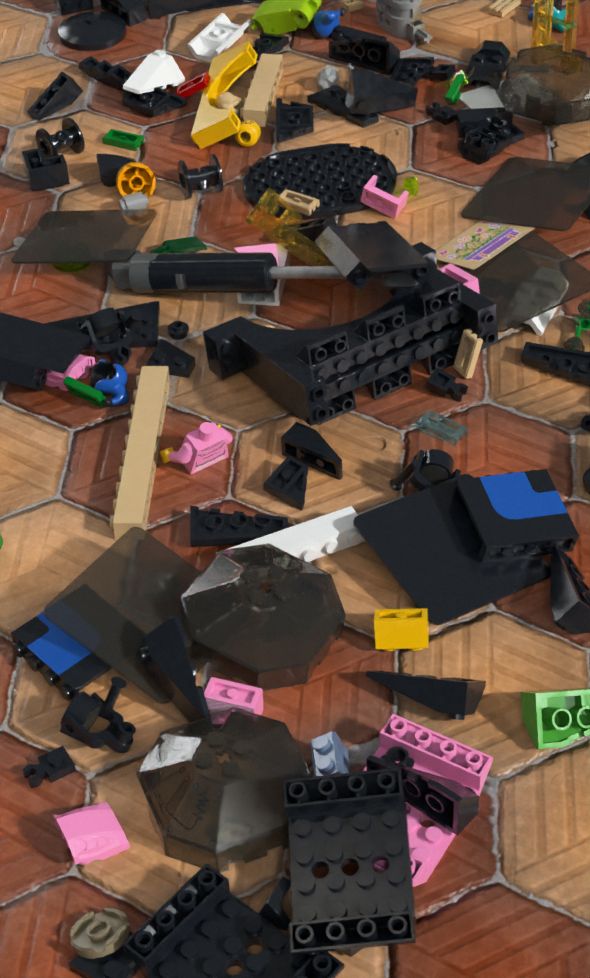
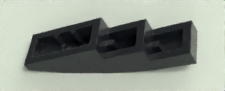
[78,56,132,91]

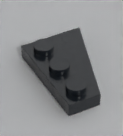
[253,32,289,66]

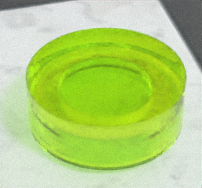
[403,176,419,197]

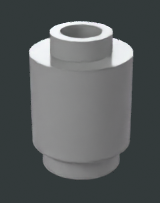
[119,191,149,215]

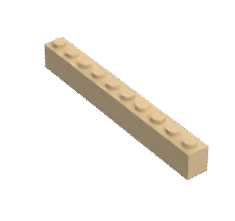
[110,366,170,540]

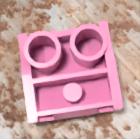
[45,354,95,391]
[52,802,130,865]

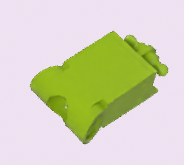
[251,0,322,35]

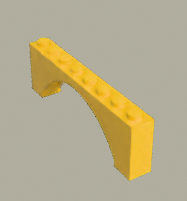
[191,41,258,149]

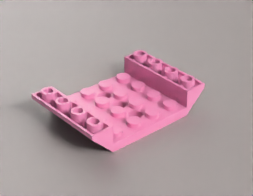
[363,714,493,887]

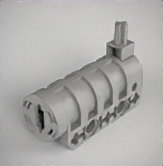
[376,0,433,44]

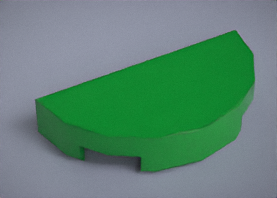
[445,73,464,104]

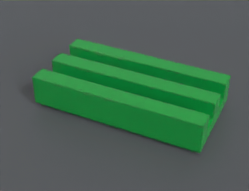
[102,129,144,151]
[63,376,106,409]

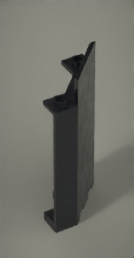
[314,221,436,291]
[0,312,92,391]

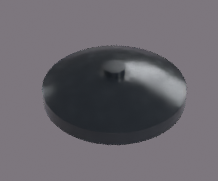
[58,11,127,51]

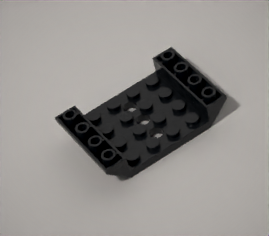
[283,767,416,955]
[123,863,345,978]

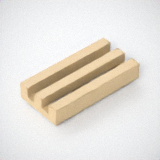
[488,0,521,17]
[275,189,320,216]
[453,329,483,379]

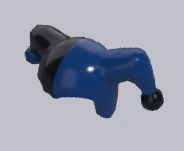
[300,8,346,39]
[90,359,129,407]

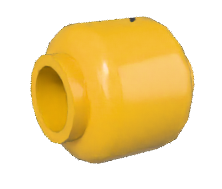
[234,120,261,147]

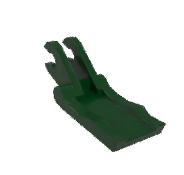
[150,236,207,253]

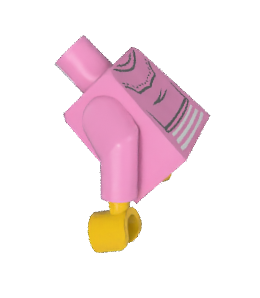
[160,422,233,475]

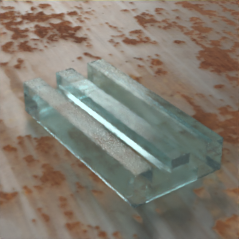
[416,410,467,446]

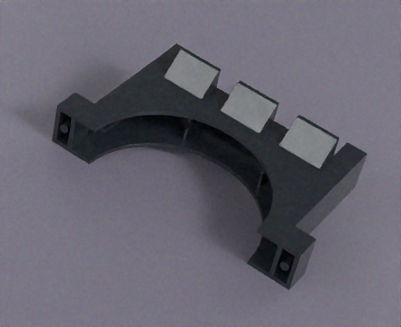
[203,242,498,426]

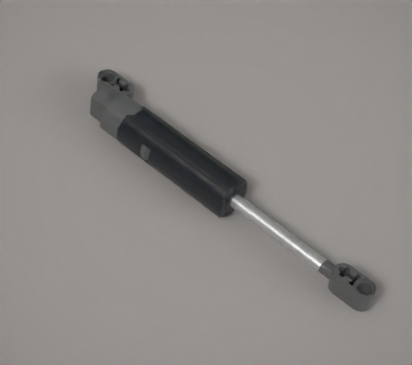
[104,250,419,293]

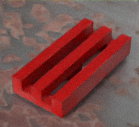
[176,72,210,98]

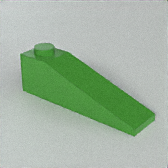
[521,688,590,749]

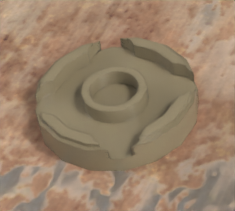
[70,908,130,959]

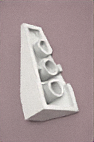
[123,50,185,94]

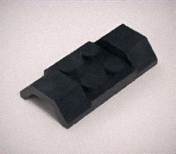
[463,40,510,90]

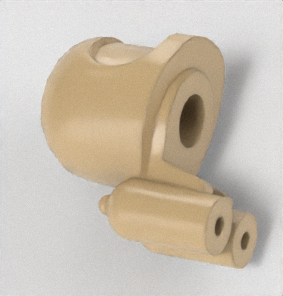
[216,92,243,115]

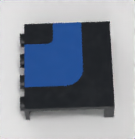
[452,469,579,564]
[11,584,145,701]

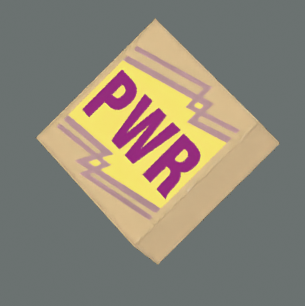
[341,0,363,12]

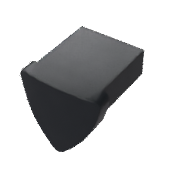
[259,876,291,931]

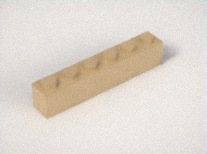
[240,54,283,127]

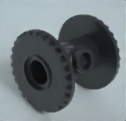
[35,117,85,158]
[178,154,223,199]

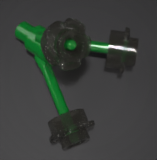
[563,298,590,351]

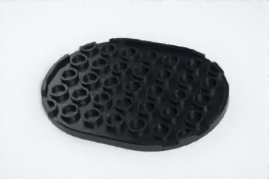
[243,143,397,220]

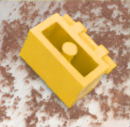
[374,608,429,651]

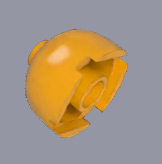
[116,162,156,197]

